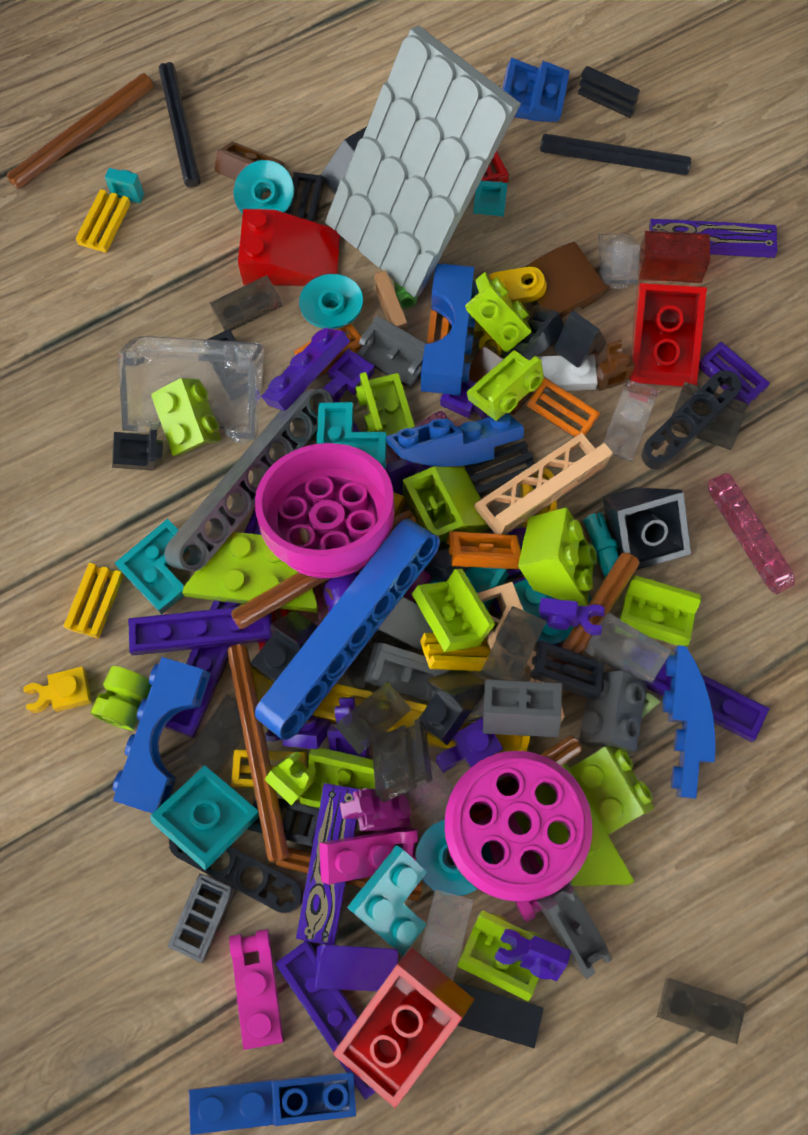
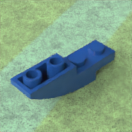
[386,413,524,467]
[662,645,715,799]
[189,1072,356,1135]

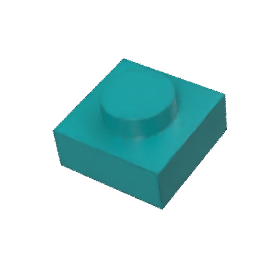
[104,168,144,204]
[473,181,508,217]

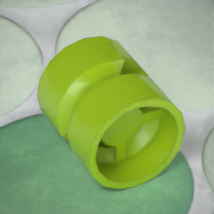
[90,666,152,731]

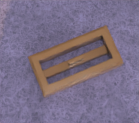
[374,270,407,332]

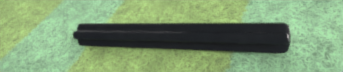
[158,62,201,188]
[540,133,691,175]

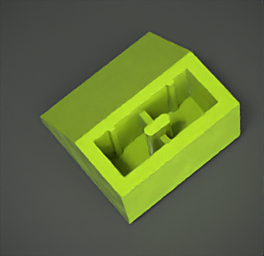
[403,466,490,544]
[518,507,597,606]

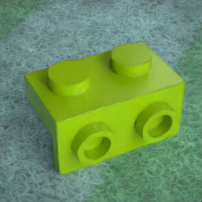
[465,272,532,352]
[467,350,544,421]
[355,372,415,436]
[151,378,222,456]
[412,569,495,652]
[617,575,701,647]
[569,746,654,834]
[300,747,385,808]
[457,911,543,1002]

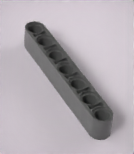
[164,388,333,571]

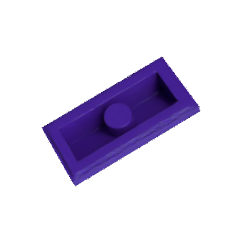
[315,945,398,992]

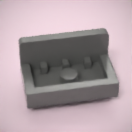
[579,671,647,752]

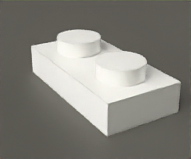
[534,355,597,392]

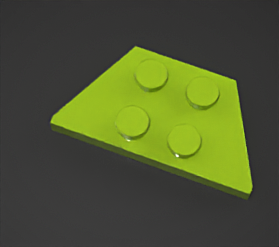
[182,532,318,613]
[515,763,635,887]

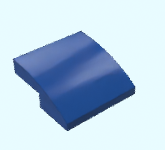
[502,57,570,122]

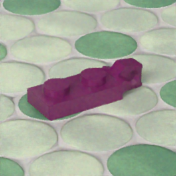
[339,788,412,831]

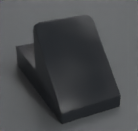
[554,310,607,368]
[250,611,318,683]
[415,670,485,746]

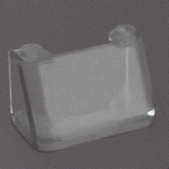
[118,336,264,443]

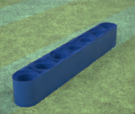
[255,519,440,740]

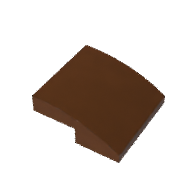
[524,241,609,318]

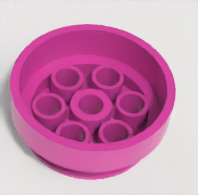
[255,443,395,578]
[445,751,592,902]

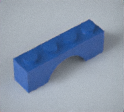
[421,263,478,395]
[112,657,211,813]

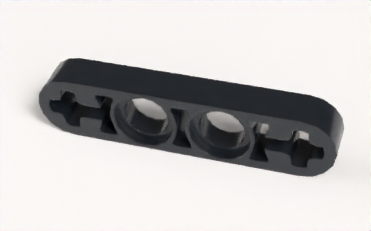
[641,370,741,470]
[169,838,303,914]

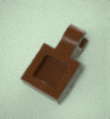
[596,339,635,391]

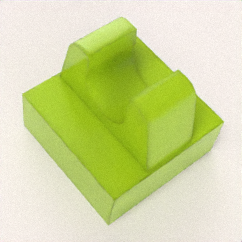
[264,752,318,806]

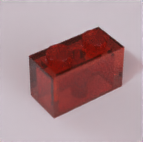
[638,231,710,283]

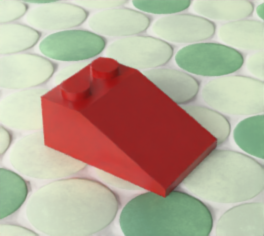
[238,209,340,286]
[630,283,707,388]
[333,948,475,1108]

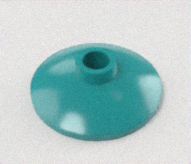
[233,160,294,214]
[299,274,363,329]
[416,820,492,897]

